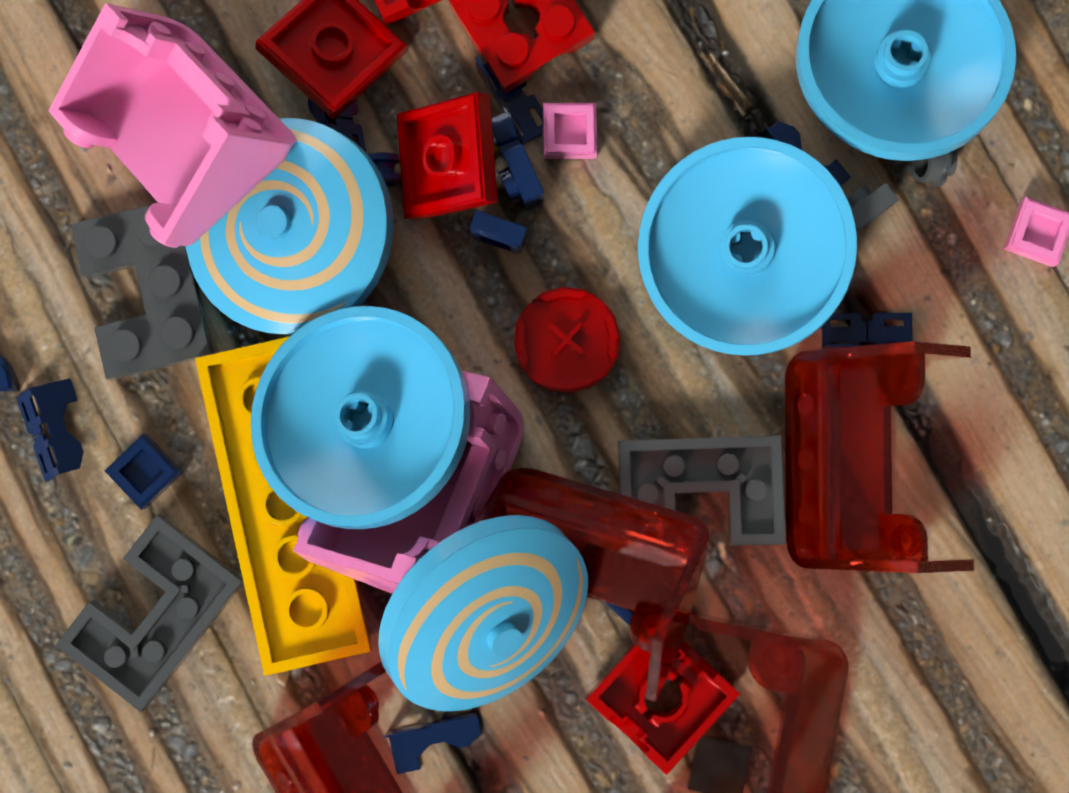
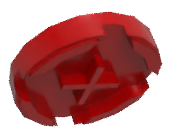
[514,287,620,394]

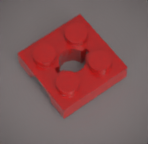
[448,0,595,94]
[585,618,740,775]

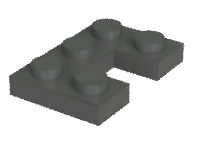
[70,204,214,381]
[618,435,786,550]
[56,515,244,712]

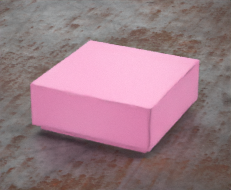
[542,103,597,159]
[1003,197,1069,267]

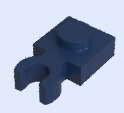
[491,112,544,211]

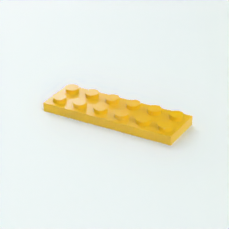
[195,336,373,676]

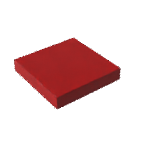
[255,0,407,120]
[397,92,498,220]

